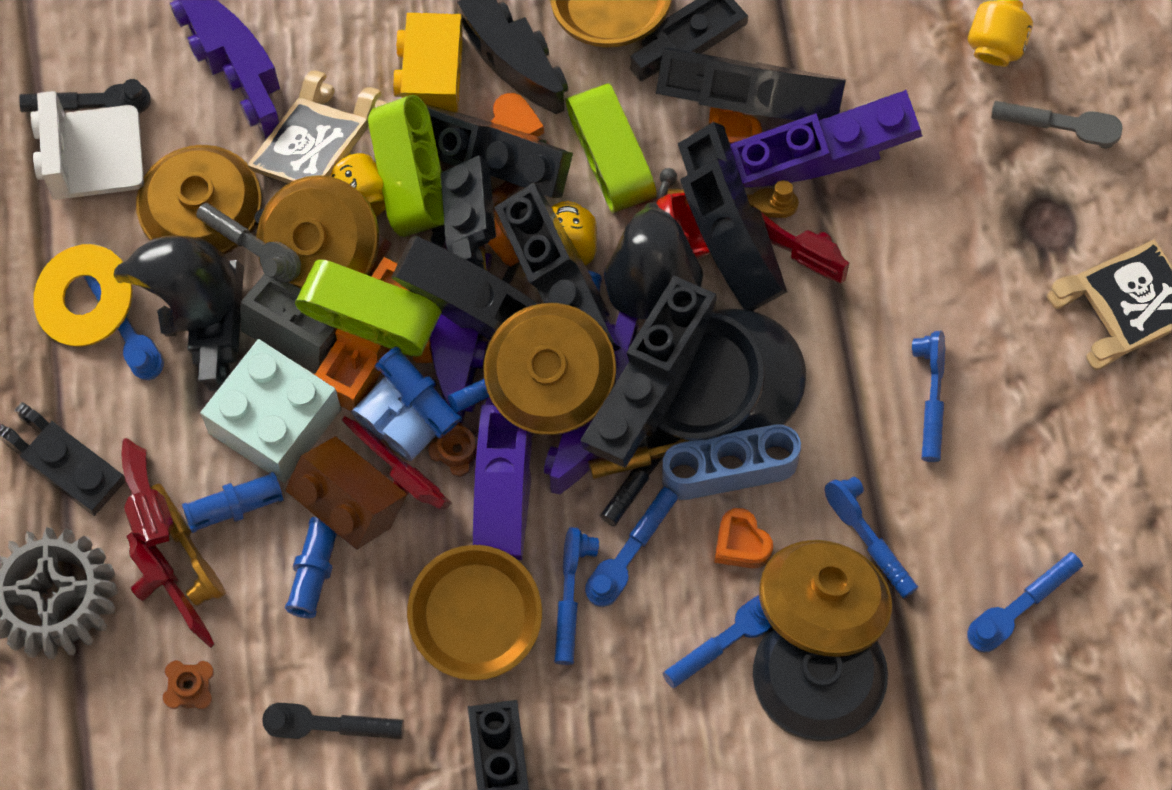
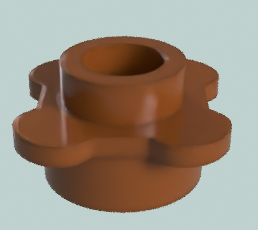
[428,422,478,477]
[162,660,214,710]

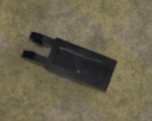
[0,402,125,516]

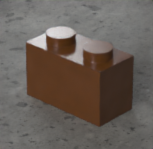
[285,436,407,550]

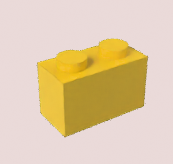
[393,12,463,112]

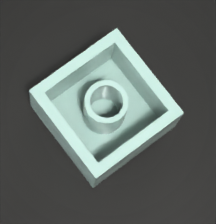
[200,339,341,483]

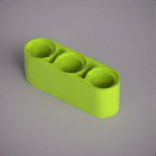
[565,83,657,213]
[368,95,444,237]
[295,260,442,357]

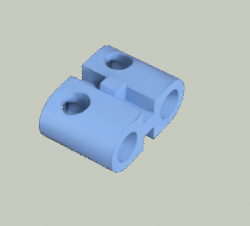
[351,376,435,461]

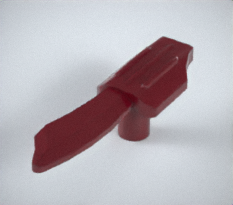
[754,207,850,284]
[341,415,452,510]
[121,438,174,547]
[126,532,215,648]

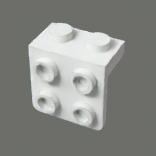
[31,91,144,200]

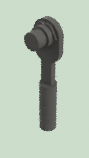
[991,101,1123,149]
[197,203,301,282]

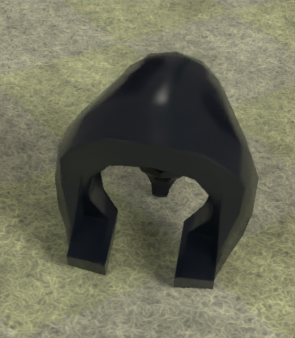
[603,203,704,320]
[113,236,236,337]

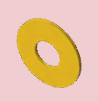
[33,244,133,347]

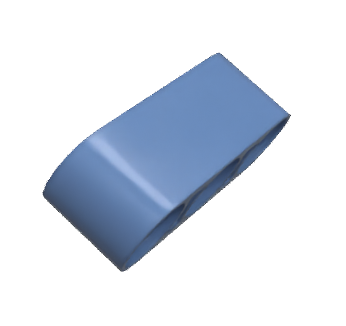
[662,424,801,500]

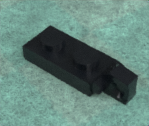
[630,0,748,82]
[441,155,496,271]
[187,260,244,391]

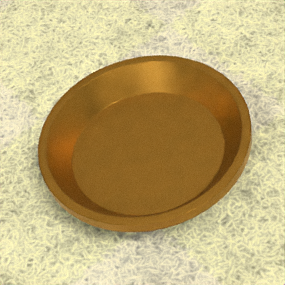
[550,0,672,47]
[136,145,262,255]
[256,175,379,289]
[484,303,616,435]
[759,540,892,657]
[407,545,542,681]

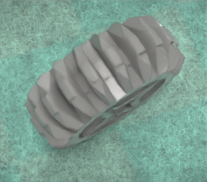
[0,526,118,660]

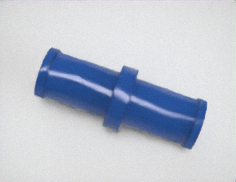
[375,346,462,439]
[182,472,284,533]
[285,517,337,619]

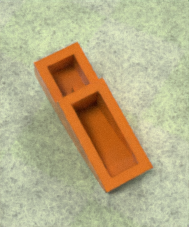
[315,257,409,411]

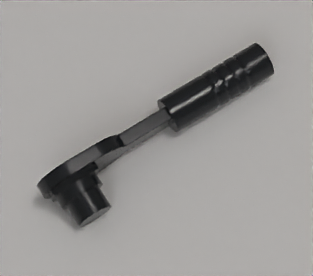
[19,79,151,113]
[600,428,681,526]
[262,702,404,739]

